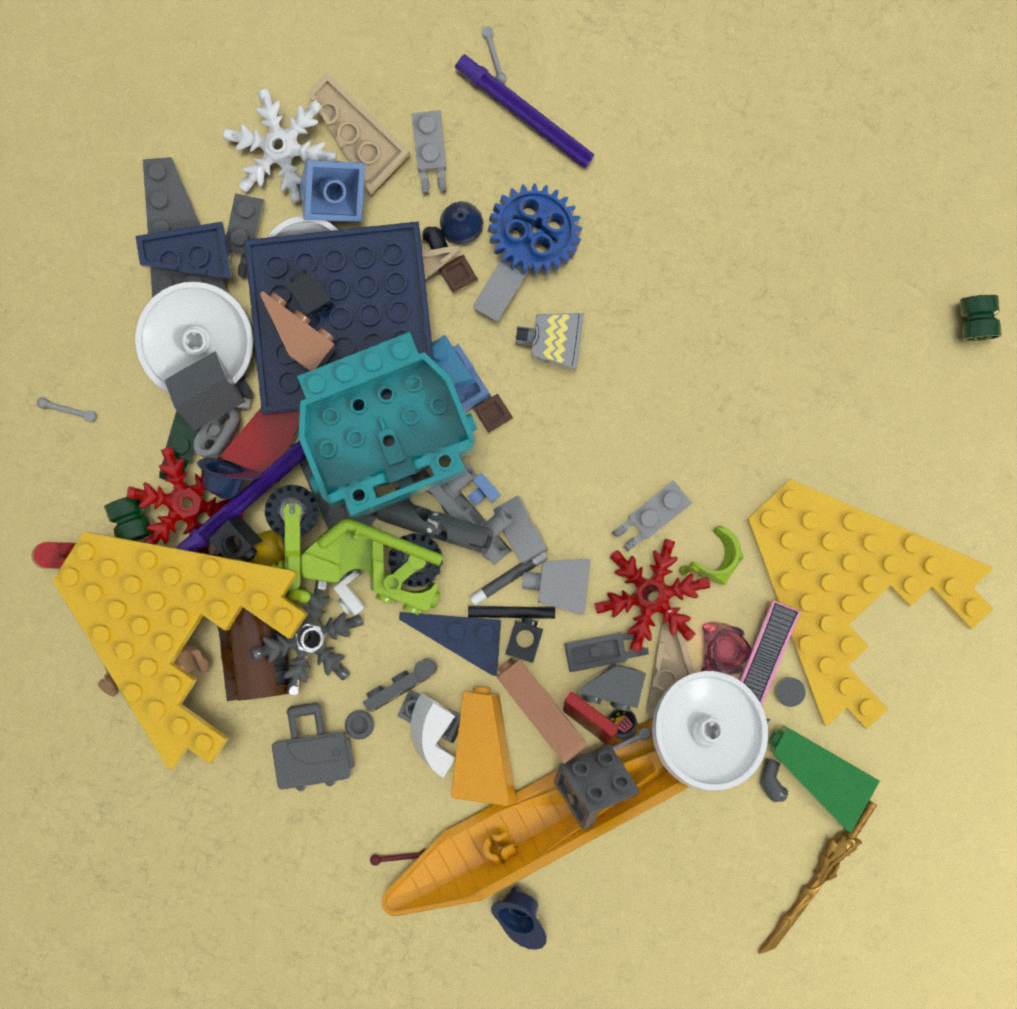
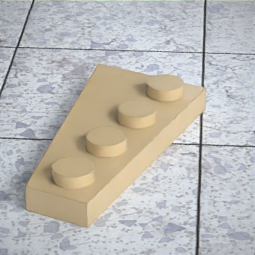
[307,73,411,195]

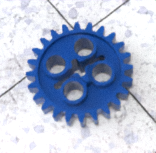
[487,183,582,276]

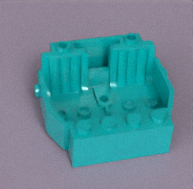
[297,332,478,519]

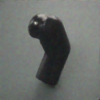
[422,226,448,250]

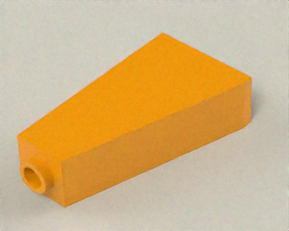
[451,686,516,806]

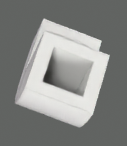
[411,693,456,778]

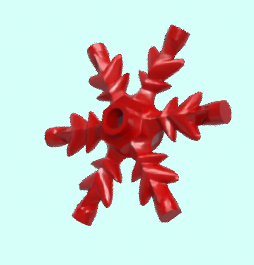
[126,446,244,554]
[595,539,711,652]

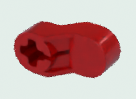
[31,542,76,569]

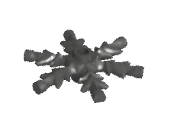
[250,580,363,696]

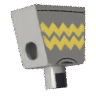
[515,313,584,372]

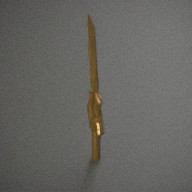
[758,800,877,954]

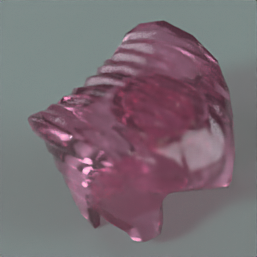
[701,621,752,675]

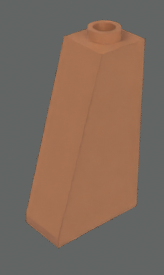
[497,658,587,764]

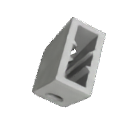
[522,559,590,615]

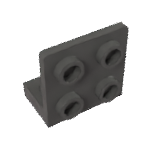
[553,745,639,830]

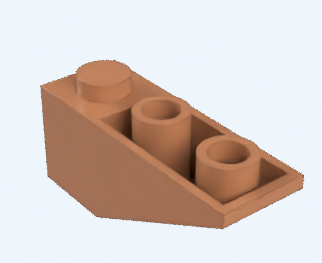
[260,291,337,371]

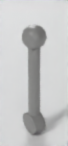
[482,26,507,83]
[37,397,96,422]
[612,727,651,751]

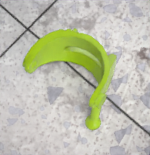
[679,525,744,585]

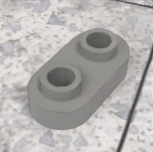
[194,409,240,458]

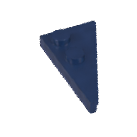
[399,612,501,676]

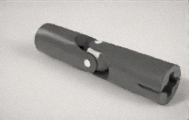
[377,501,493,554]

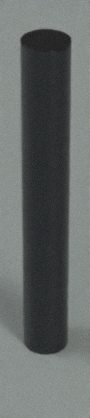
[468,606,555,619]

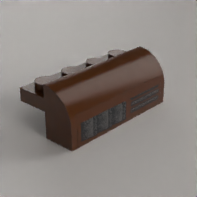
[218,607,291,701]

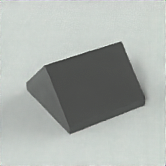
[165,351,245,431]

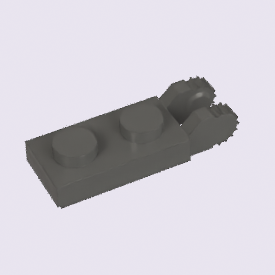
[226,193,265,277]
[564,632,649,672]
[363,658,438,712]

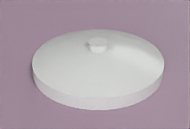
[135,282,254,393]
[652,671,768,791]

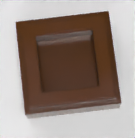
[439,254,478,295]
[473,393,513,434]

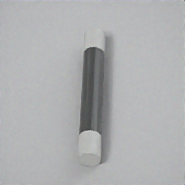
[469,552,548,606]

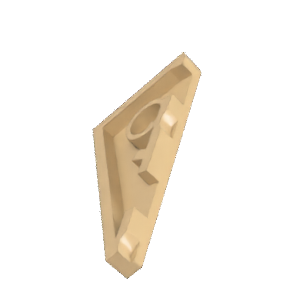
[646,602,694,716]

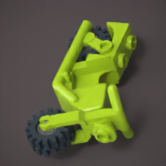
[264,484,443,615]

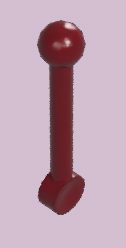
[370,848,427,866]

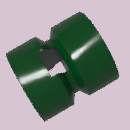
[960,295,1002,341]
[104,497,153,541]

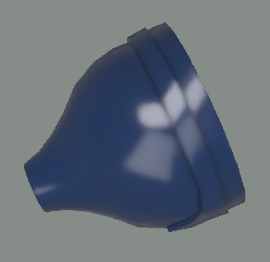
[440,201,484,245]

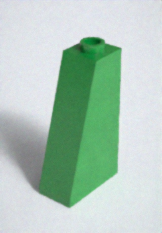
[768,725,880,832]

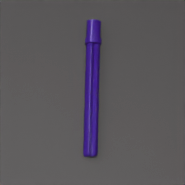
[455,54,594,167]
[175,440,306,552]

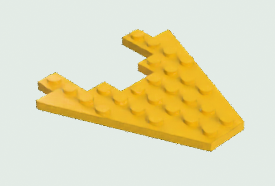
[747,479,993,729]
[53,532,308,770]

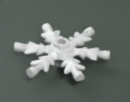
[223,89,337,203]

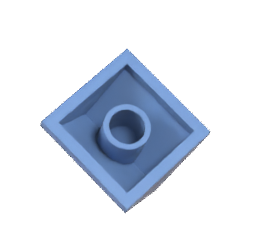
[299,160,365,222]

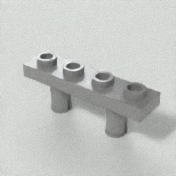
[419,463,514,565]

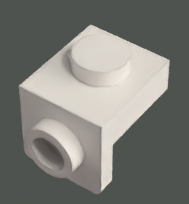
[333,570,366,615]

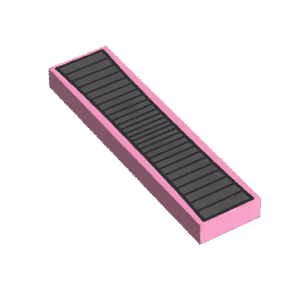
[739,599,801,706]

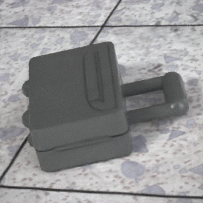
[272,702,354,791]

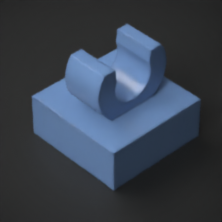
[467,472,501,506]

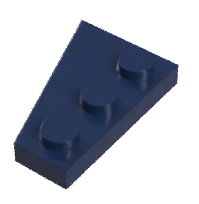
[135,222,233,281]

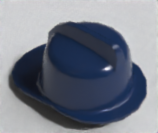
[197,458,262,500]
[491,886,547,950]

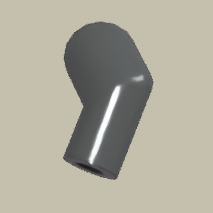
[760,758,788,802]

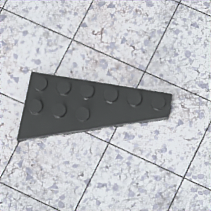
[143,157,229,298]

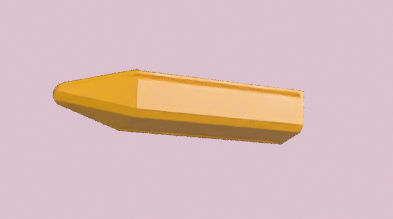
[381,718,689,916]

